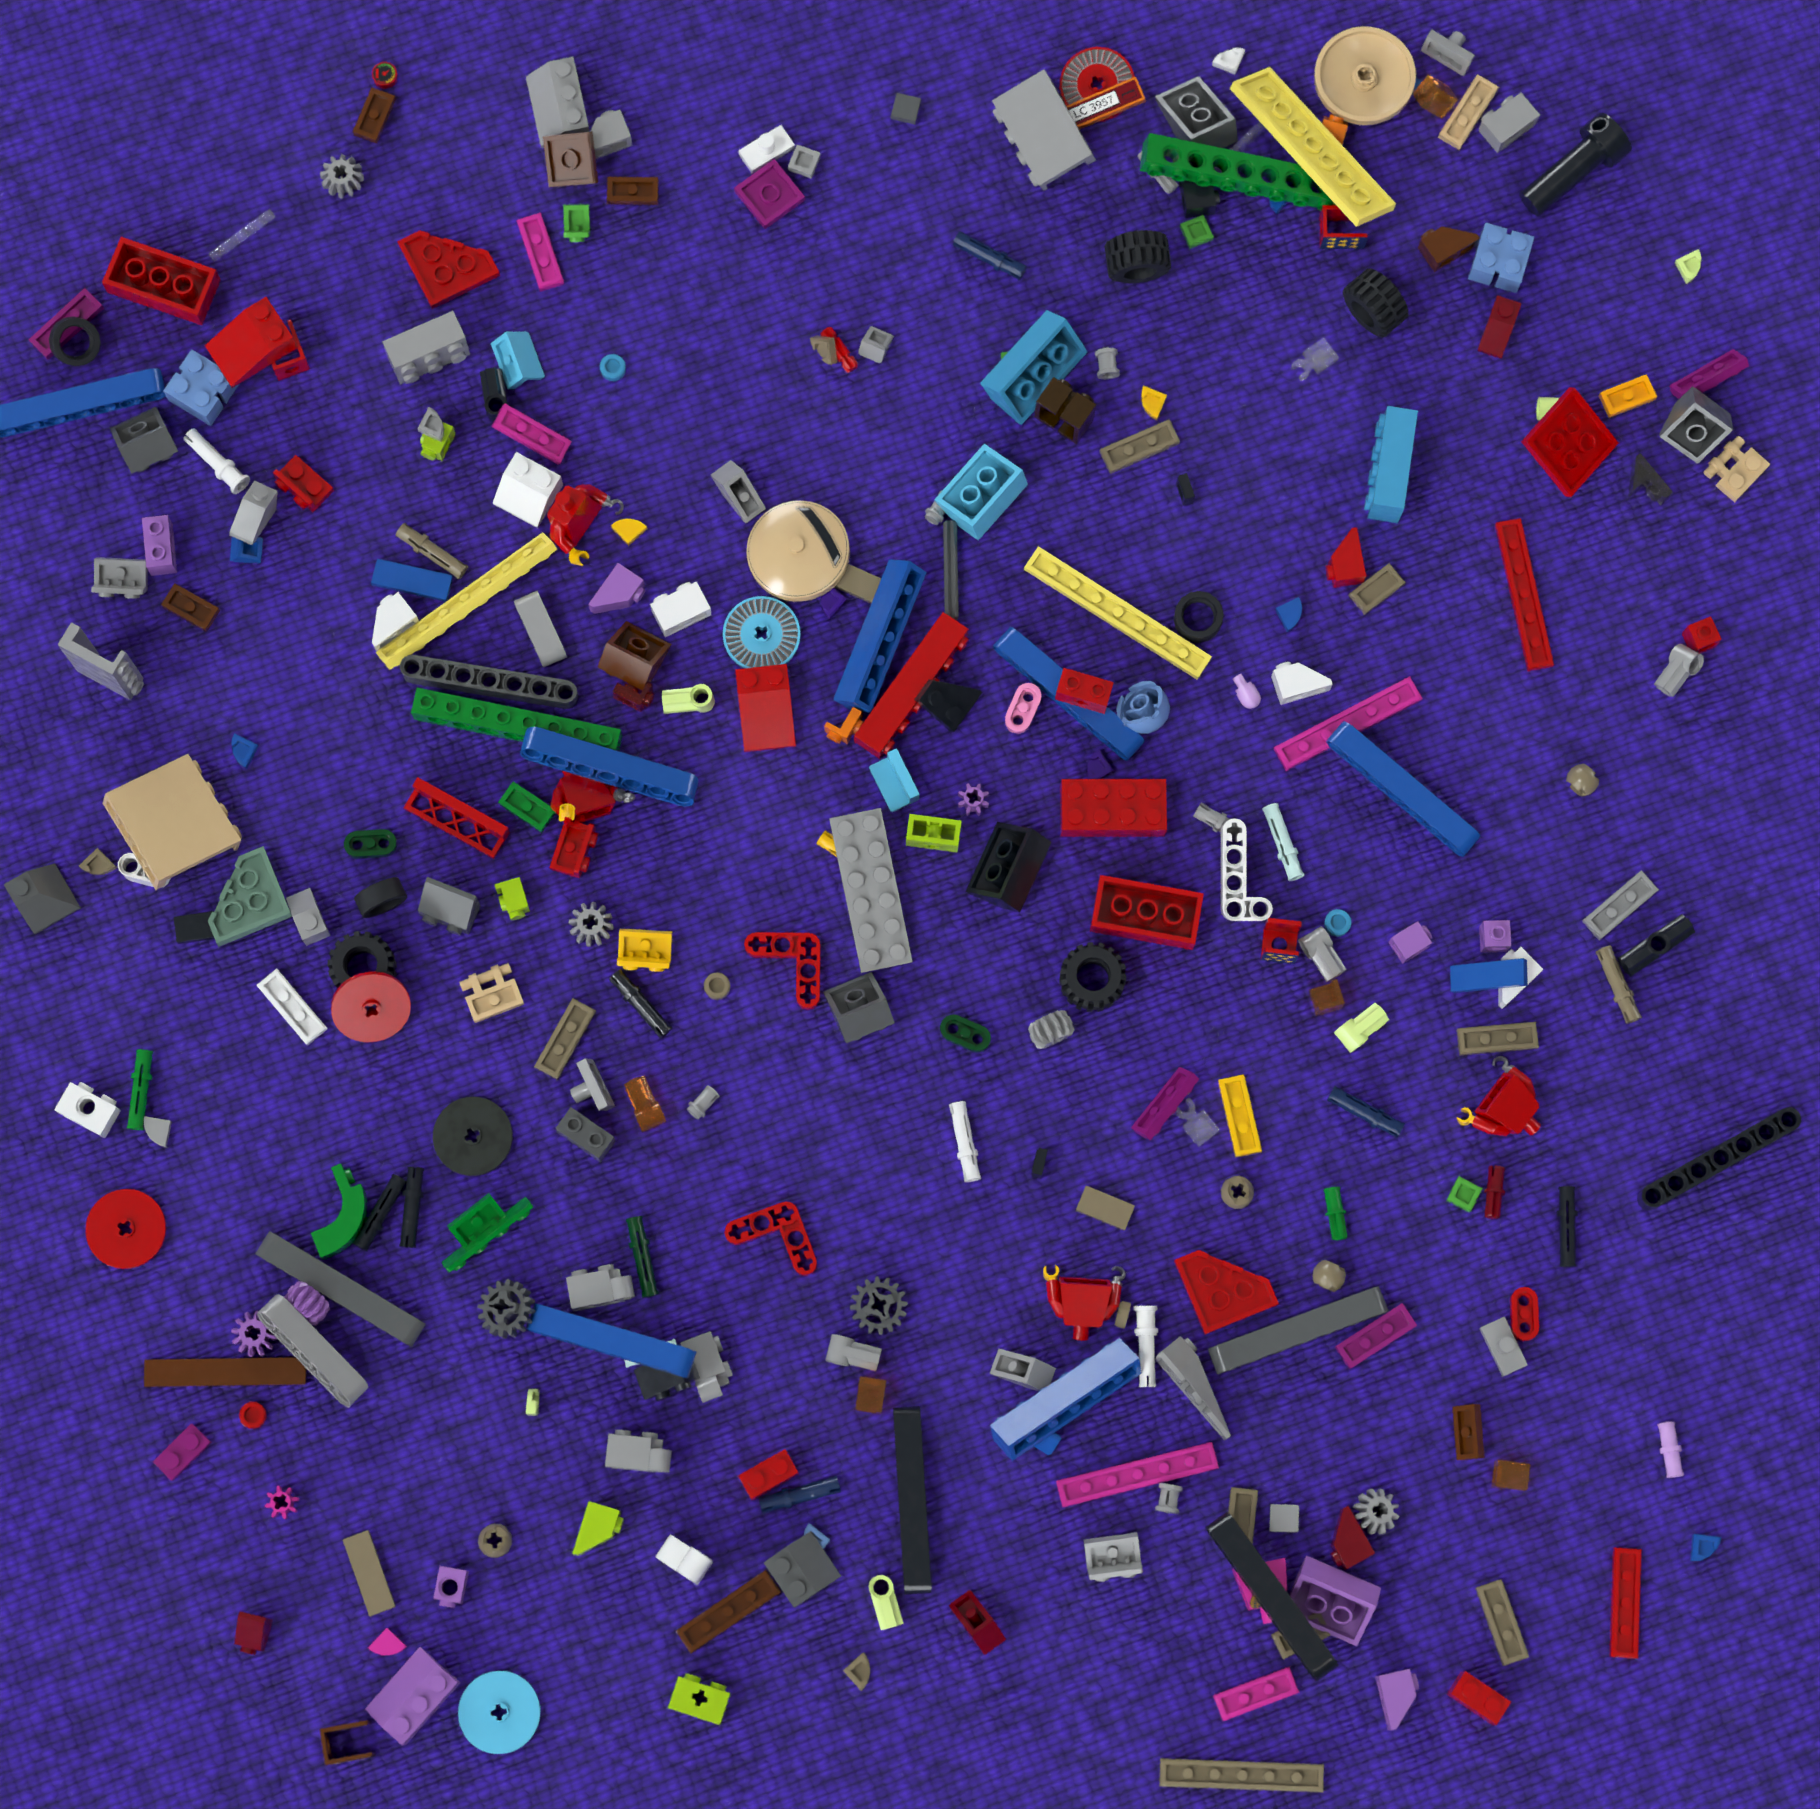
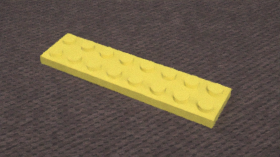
[1230,67,1396,227]

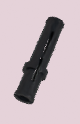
[609,969,673,1039]
[399,1167,425,1248]
[353,1174,407,1252]
[1557,1186,1578,1267]

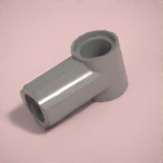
[1654,644,1704,697]
[1298,926,1347,982]
[825,1334,882,1372]

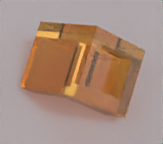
[1412,74,1458,118]
[1309,979,1345,1016]
[855,1376,886,1414]
[1491,1460,1530,1491]

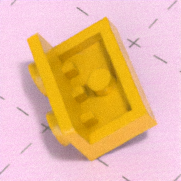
[617,928,672,972]

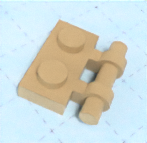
[1704,436,1770,502]
[459,963,524,1023]

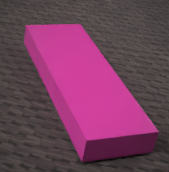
[517,213,564,292]
[492,403,572,465]
[1213,1667,1299,1721]

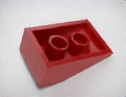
[205,297,298,388]
[735,664,796,752]

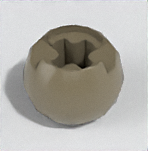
[1566,764,1599,797]
[1221,1175,1254,1209]
[1312,1260,1346,1292]
[478,1523,512,1558]

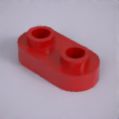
[1510,1287,1539,1341]

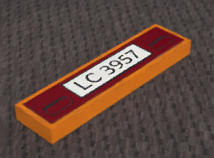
[1066,77,1146,130]

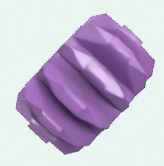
[284,1281,330,1325]
[231,1311,277,1357]

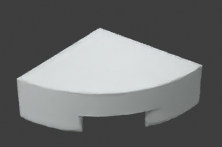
[1212,48,1245,75]

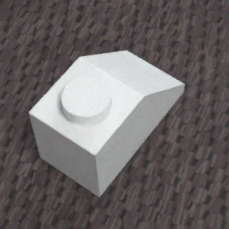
[372,592,419,651]
[1271,662,1332,705]
[1498,947,1543,1009]

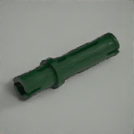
[626,1216,659,1298]

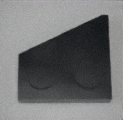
[914,679,983,732]

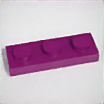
[29,288,104,360]
[1669,349,1749,399]
[1131,1067,1199,1140]
[1335,1303,1417,1370]

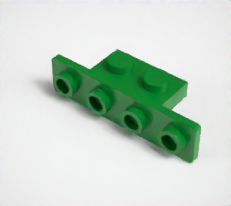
[441,1193,533,1273]

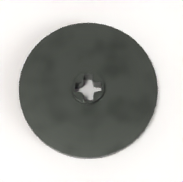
[433,1097,513,1176]

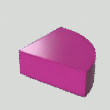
[368,1628,407,1655]

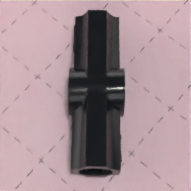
[1618,914,1695,977]

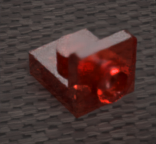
[612,682,655,712]

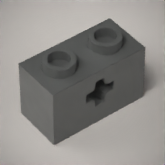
[555,1107,616,1163]

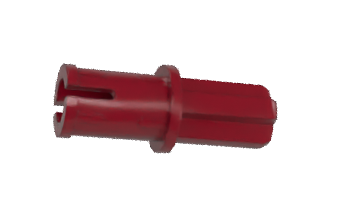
[1484,1165,1506,1219]

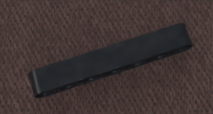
[1637,1107,1801,1211]
[893,1406,932,1595]
[1205,1511,1339,1682]

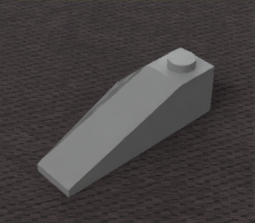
[1155,1336,1231,1441]

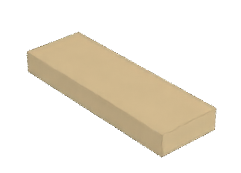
[1438,74,1499,150]

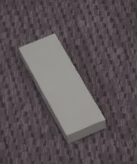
[1582,870,1659,941]

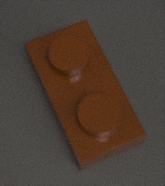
[353,87,396,144]
[607,177,659,205]
[161,583,220,632]
[1452,1404,1485,1460]

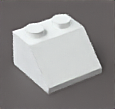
[493,452,563,528]

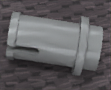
[925,491,945,525]
[687,1085,720,1120]

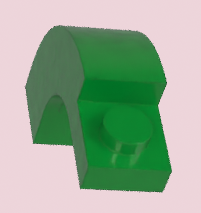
[311,1163,367,1260]

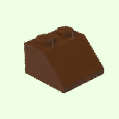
[598,621,672,691]

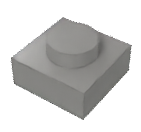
[788,145,821,179]

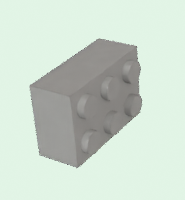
[382,311,470,385]

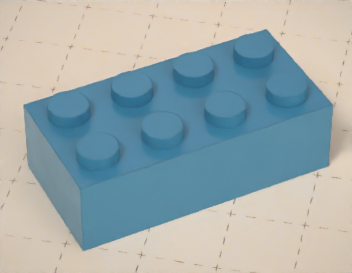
[1364,406,1418,523]

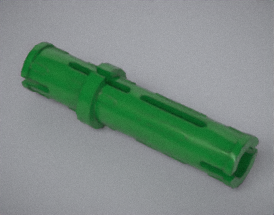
[127,1049,153,1131]

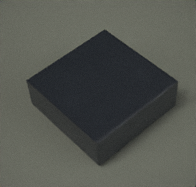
[1176,473,1195,506]
[1031,1148,1048,1179]

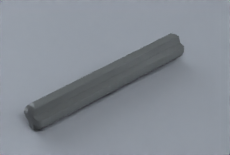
[943,520,959,620]

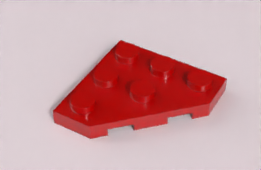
[397,230,500,309]
[1174,1250,1279,1335]

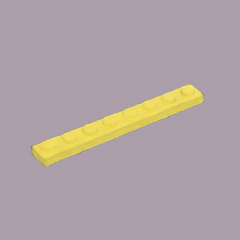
[376,532,557,670]
[1024,546,1212,680]

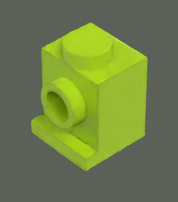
[420,422,456,461]
[494,877,530,920]

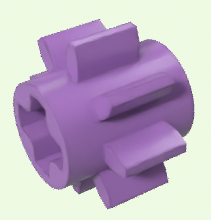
[958,783,989,816]

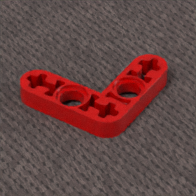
[744,932,820,1010]
[724,1201,817,1276]

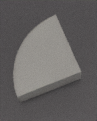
[418,407,444,442]
[144,1116,172,1148]

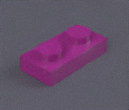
[153,1423,212,1481]

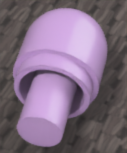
[1233,674,1261,709]

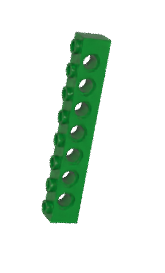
[1140,133,1336,211]
[411,688,622,751]

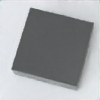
[891,93,921,125]

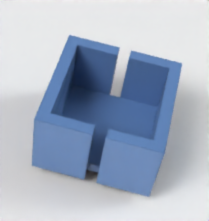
[1468,223,1534,293]
[163,349,239,426]

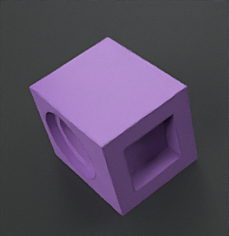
[1479,920,1511,952]
[1388,921,1432,964]
[434,1566,469,1608]

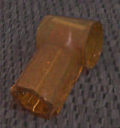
[624,1075,667,1132]

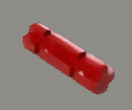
[821,327,858,373]

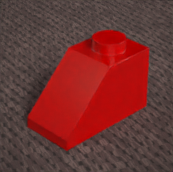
[1325,527,1366,588]

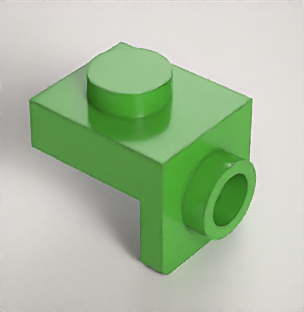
[563,204,590,242]

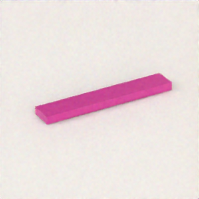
[1274,676,1423,771]
[1056,1442,1219,1508]

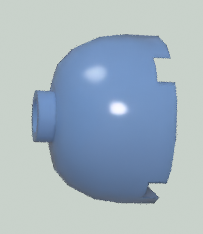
[1116,681,1170,734]

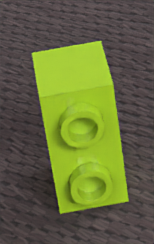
[906,814,961,853]
[668,1673,731,1725]

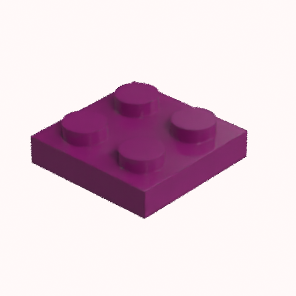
[734,159,805,229]

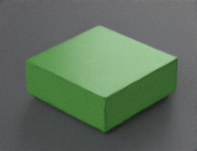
[1180,215,1213,249]
[1446,1176,1482,1213]

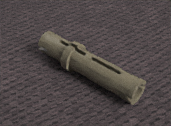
[395,523,468,579]
[1595,945,1642,1024]

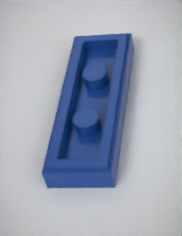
[371,559,453,602]
[1450,958,1528,993]

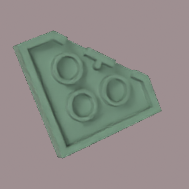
[208,846,292,947]

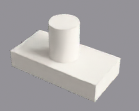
[739,125,795,174]

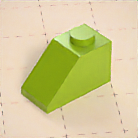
[572,1501,624,1556]

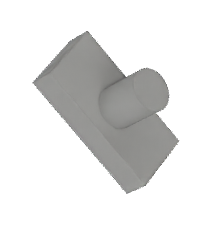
[1421,30,1475,76]
[570,1058,615,1111]
[1479,1316,1528,1377]

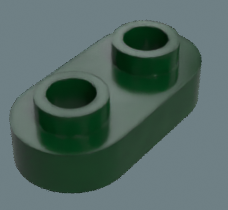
[344,829,397,859]
[940,1015,991,1053]

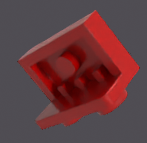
[549,823,598,878]

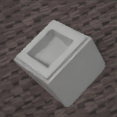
[858,326,894,363]
[1269,1504,1299,1533]

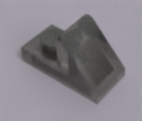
[1628,453,1673,506]

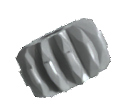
[320,154,364,199]
[569,902,614,947]
[1028,1010,1074,1049]
[1353,1489,1399,1535]

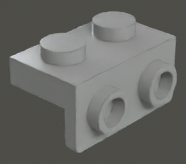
[91,557,148,598]
[1084,1532,1143,1582]

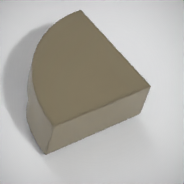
[810,336,838,365]
[79,848,117,875]
[843,1652,870,1691]

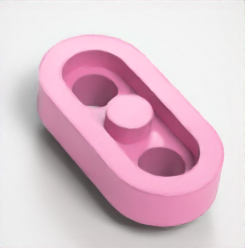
[1005,683,1041,734]

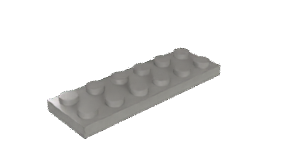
[829,808,913,973]

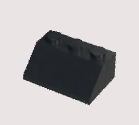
[965,822,1052,912]

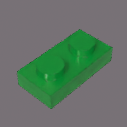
[498,782,556,833]

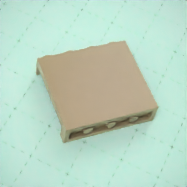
[103,754,242,890]

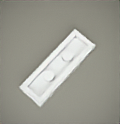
[257,969,327,1046]

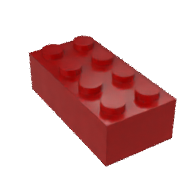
[102,237,221,325]
[1060,779,1167,837]
[1090,875,1204,950]

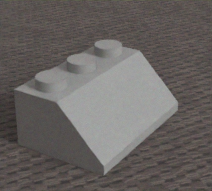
[526,57,590,148]

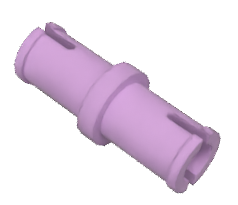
[1657,1422,1684,1478]

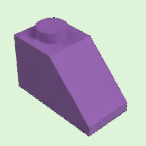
[589,563,646,614]
[1375,1669,1419,1730]

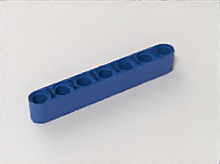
[0,368,166,438]
[993,627,1145,761]
[1326,721,1480,857]
[520,727,699,807]
[526,1304,697,1378]

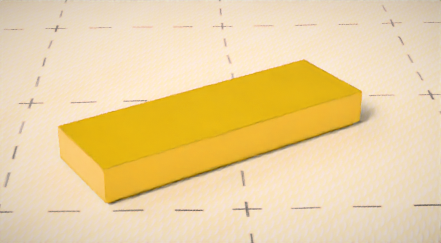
[1218,1074,1262,1158]

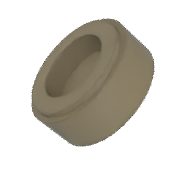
[704,973,730,1000]
[1114,1301,1131,1329]

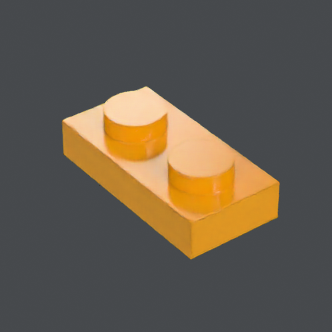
[1598,374,1657,418]

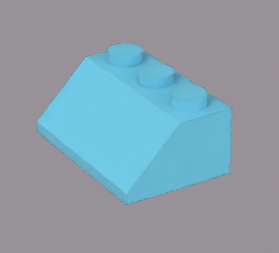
[935,444,1028,540]

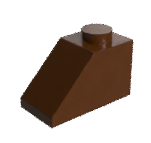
[1418,226,1480,272]

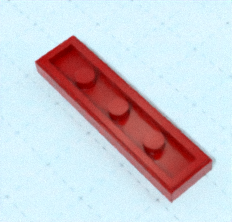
[1609,1548,1642,1659]

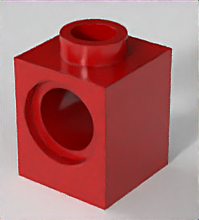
[1682,616,1722,653]

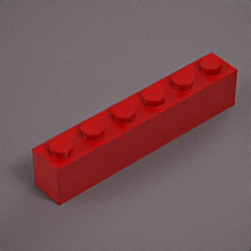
[854,612,969,759]

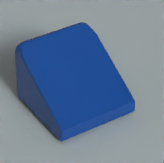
[230,537,263,563]
[1034,1432,1061,1455]

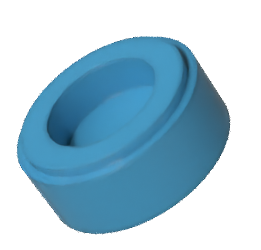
[600,354,626,381]
[1324,909,1351,937]

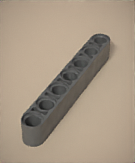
[400,655,579,709]
[255,1231,426,1347]
[1208,1286,1389,1375]

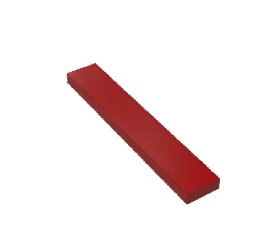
[1495,518,1554,671]

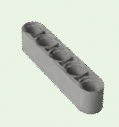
[257,1294,368,1407]

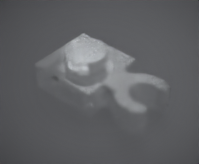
[1291,338,1339,381]
[1175,1098,1220,1147]

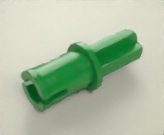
[1323,1187,1347,1241]

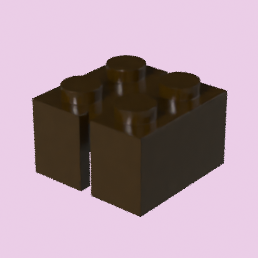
[1034,377,1096,445]

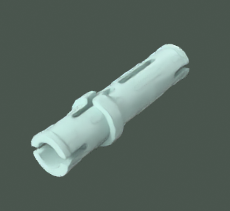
[1262,803,1304,881]

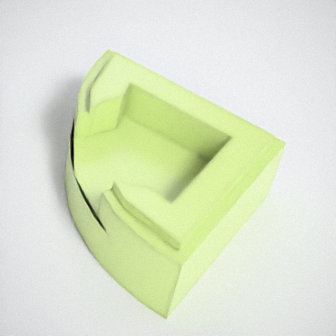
[1675,249,1701,284]
[526,1389,540,1416]

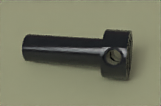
[1519,112,1632,217]

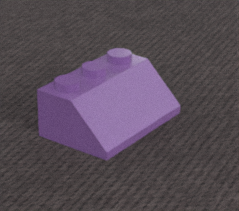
[1289,1555,1381,1646]
[365,1647,460,1746]

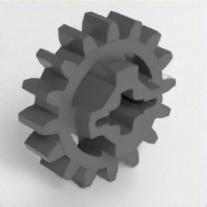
[850,1276,908,1336]
[477,1279,536,1339]

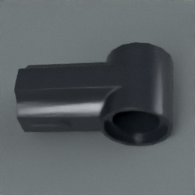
[480,368,508,422]

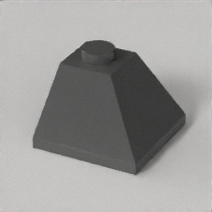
[4,863,81,935]

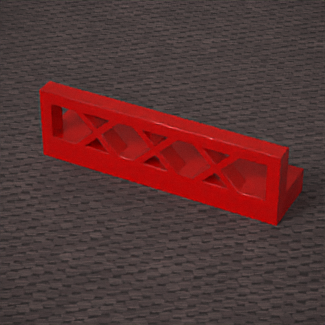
[403,777,510,859]

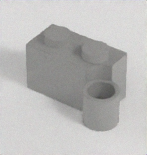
[566,1264,635,1312]
[681,1331,733,1403]
[605,1430,672,1473]

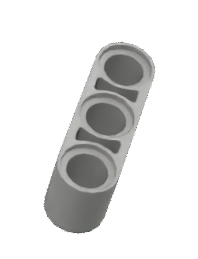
[513,591,567,668]

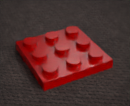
[1521,387,1619,497]

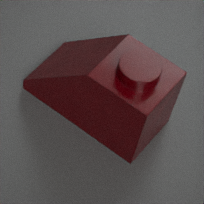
[1477,295,1522,359]
[1330,1506,1375,1570]
[948,1590,1006,1656]
[234,1611,273,1655]

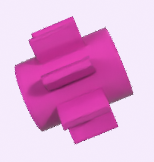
[265,1486,300,1520]

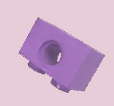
[142,515,177,576]

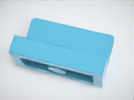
[491,332,545,389]
[869,748,919,812]

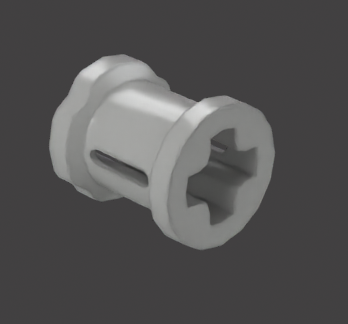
[1095,348,1120,379]
[1155,1483,1183,1514]

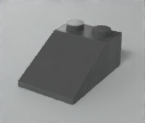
[1155,76,1238,148]

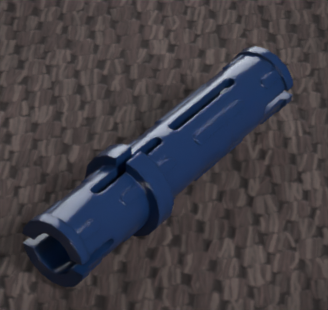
[953,231,1027,280]
[1327,1086,1405,1138]
[758,1476,841,1514]

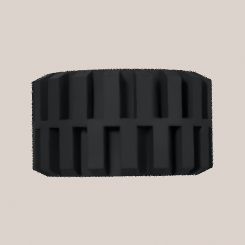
[1104,230,1171,283]
[1342,268,1409,338]
[327,931,397,988]
[1059,942,1126,1012]

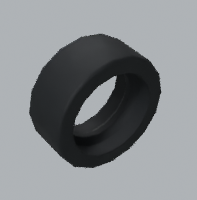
[49,316,101,366]
[1173,591,1224,643]
[354,877,407,918]

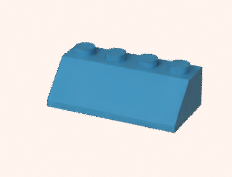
[980,310,1088,425]

